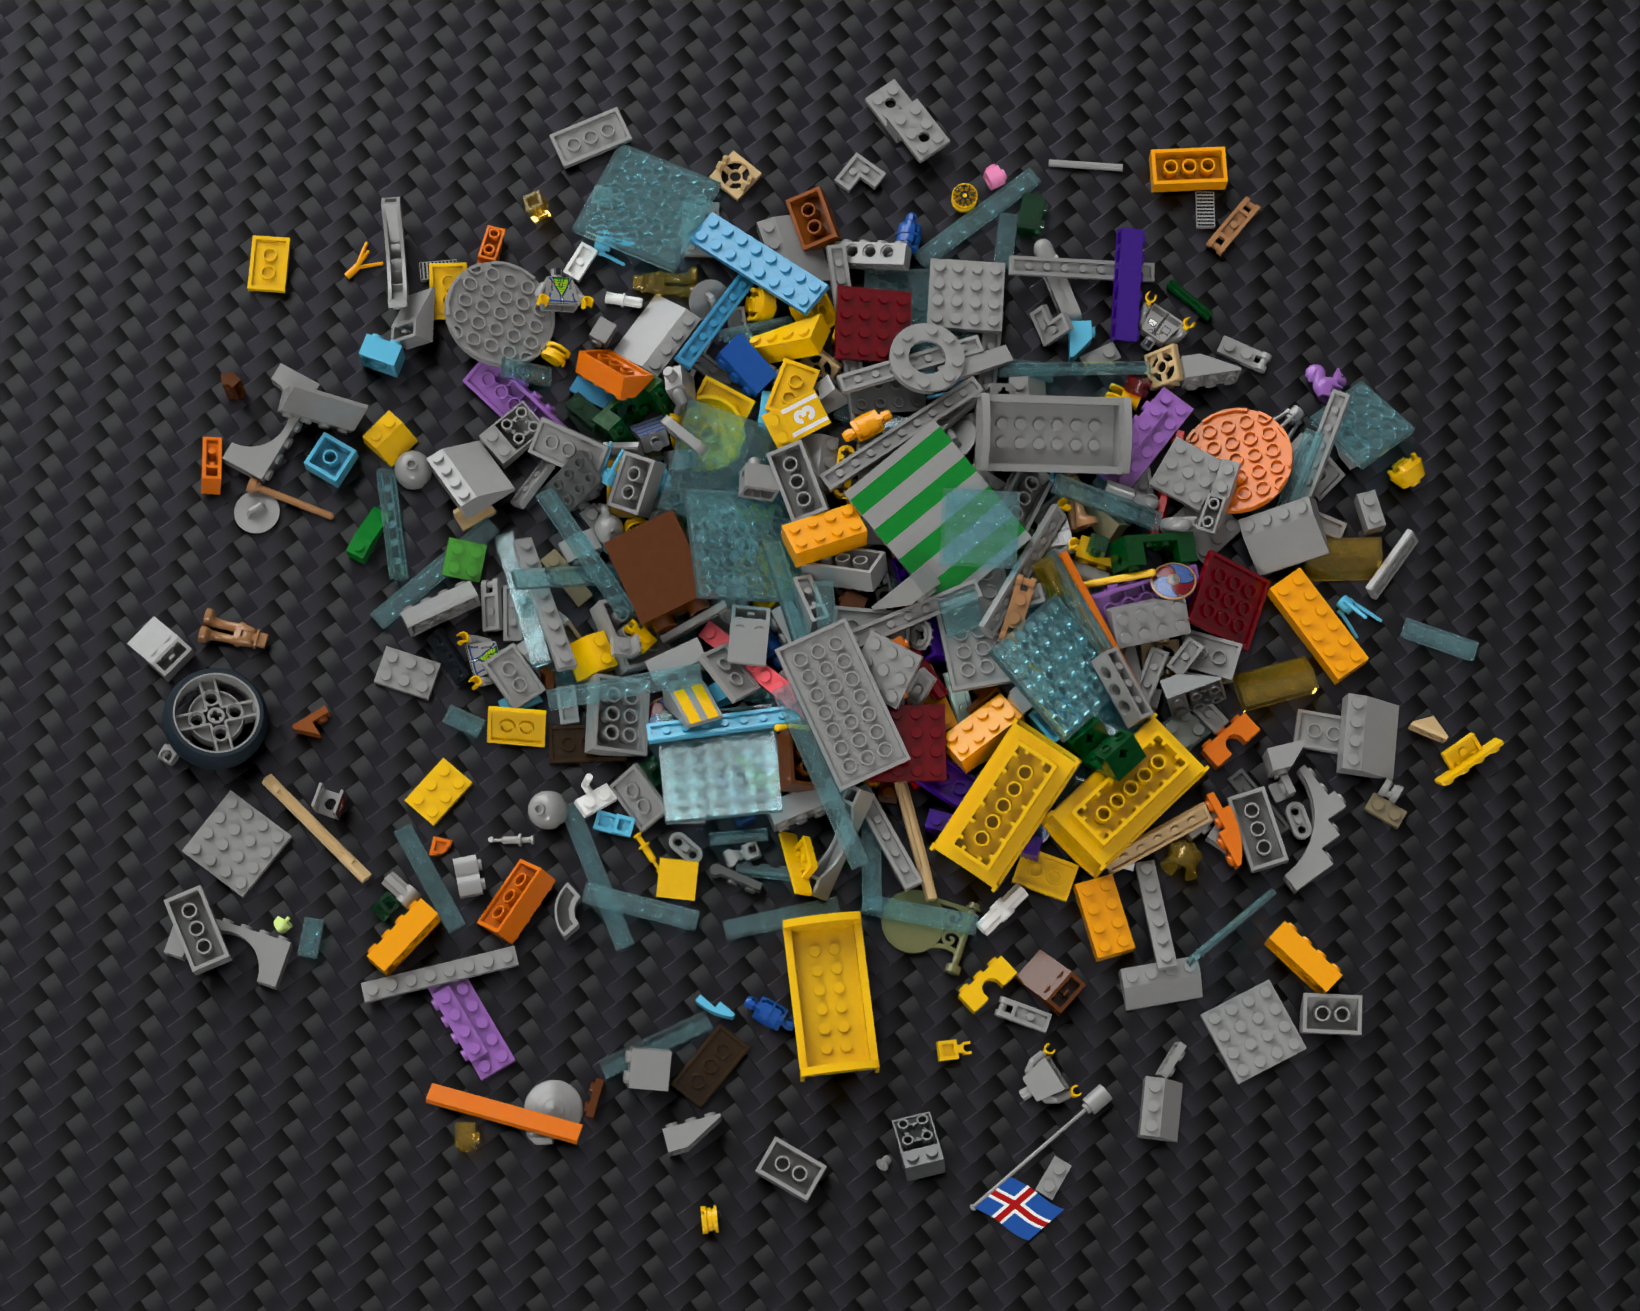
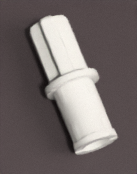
[605,291,643,308]

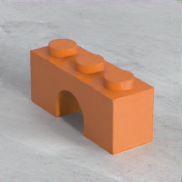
[1200,713,1260,770]

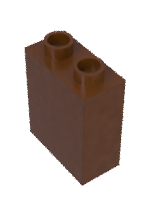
[604,509,717,634]

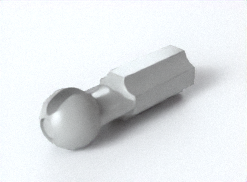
[1102,480,1159,512]

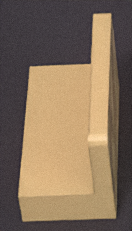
[453,505,496,533]

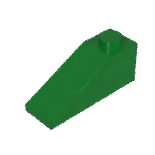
[346,507,391,565]

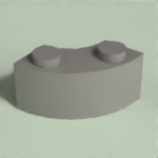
[555,882,582,941]

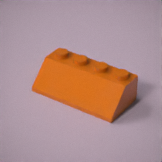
[575,349,654,400]
[477,859,556,945]

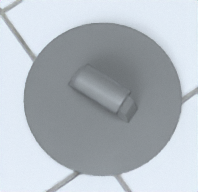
[689,279,727,321]
[945,420,976,456]
[234,492,280,534]

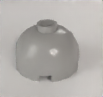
[394,450,432,490]
[528,791,568,829]

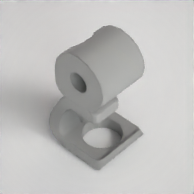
[158,736,192,766]
[723,841,762,870]

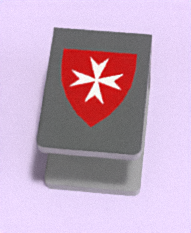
[311,782,347,820]

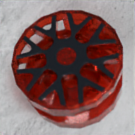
[1123,372,1153,397]

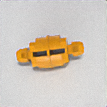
[842,409,893,443]

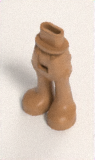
[1061,473,1098,533]
[198,608,268,649]

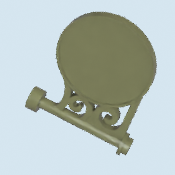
[881,890,981,976]

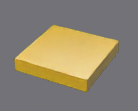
[656,857,699,901]

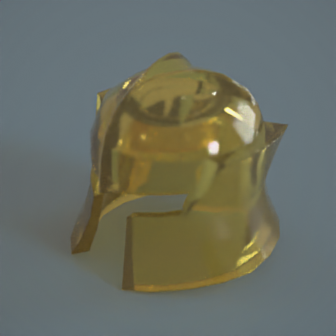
[1160,839,1203,881]

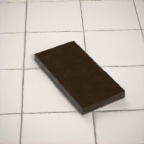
[548,724,627,765]
[670,1023,751,1109]

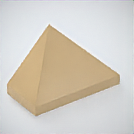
[1408,716,1448,744]

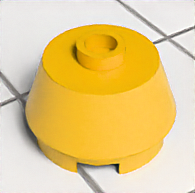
[744,287,777,324]
[1387,452,1425,489]

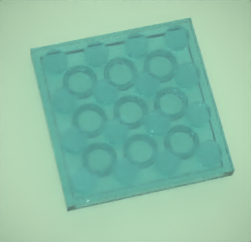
[1309,380,1415,470]
[939,488,1020,569]

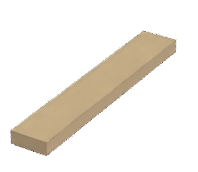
[1107,802,1213,874]

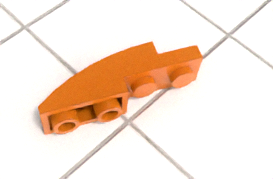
[477,225,506,263]
[1204,791,1242,870]

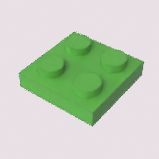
[441,537,487,583]

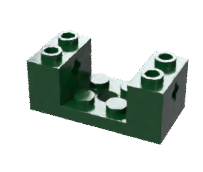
[592,369,676,442]
[1108,531,1198,575]
[1062,714,1146,782]

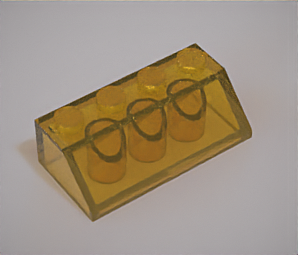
[1303,537,1383,581]
[1233,656,1319,712]

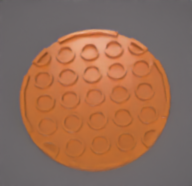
[1185,408,1293,514]

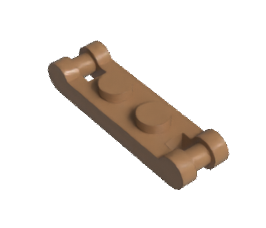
[1206,196,1261,256]
[998,574,1037,645]

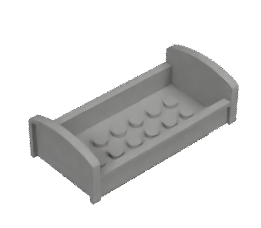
[973,393,1132,475]

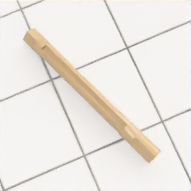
[262,774,372,884]
[893,782,937,902]

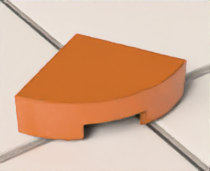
[429,836,453,856]

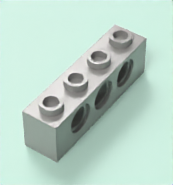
[835,239,912,271]
[1091,646,1154,729]

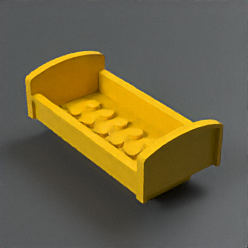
[1041,712,1210,879]
[929,718,1082,892]
[782,911,880,1082]

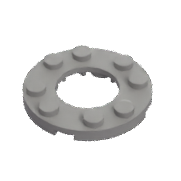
[889,323,965,394]

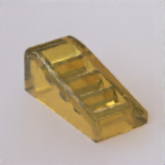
[1032,556,1064,598]

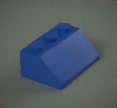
[715,332,778,400]

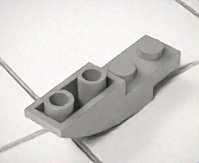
[1197,458,1242,534]

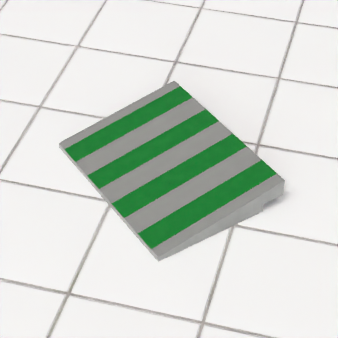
[844,420,1032,597]

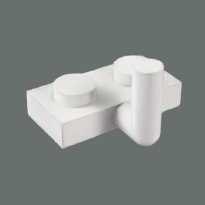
[574,773,617,818]

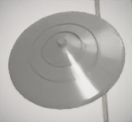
[524,1080,583,1139]

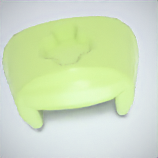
[273,916,293,934]

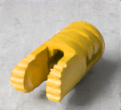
[1105,383,1142,411]

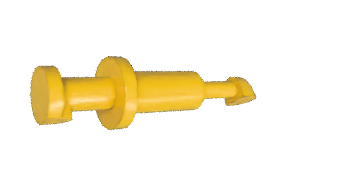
[633,832,659,873]

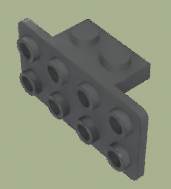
[850,379,926,415]
[539,450,605,521]

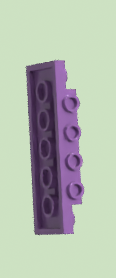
[462,362,568,428]
[1096,387,1194,488]
[1091,564,1199,627]
[428,979,516,1081]

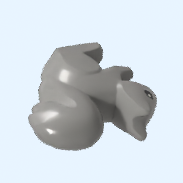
[1160,516,1198,533]

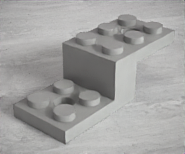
[864,79,950,163]

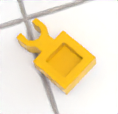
[622,619,657,654]
[936,1039,972,1062]

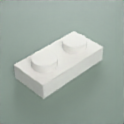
[563,242,598,283]

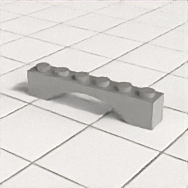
[809,785,875,901]

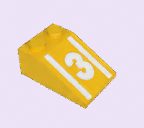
[761,389,832,448]

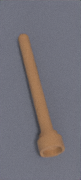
[246,477,334,520]

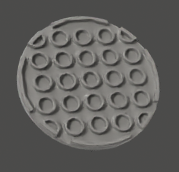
[444,261,555,368]

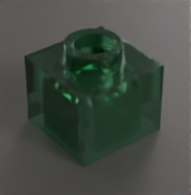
[1086,533,1110,558]
[370,891,402,922]

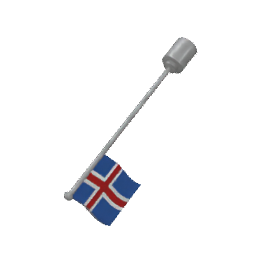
[970,1084,1112,1241]

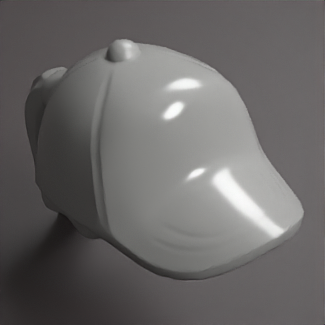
[595,503,624,554]

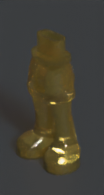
[633,267,698,300]

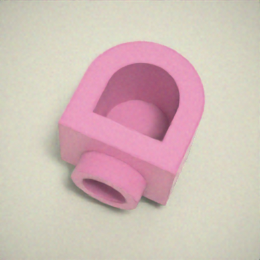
[983,164,1007,190]

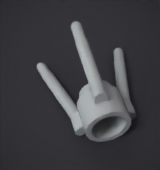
[1273,405,1305,439]

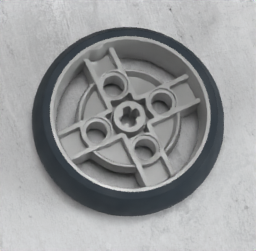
[162,668,268,769]

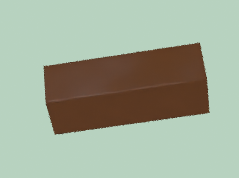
[220,372,247,402]

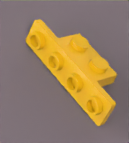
[1434,732,1504,786]
[778,831,818,896]

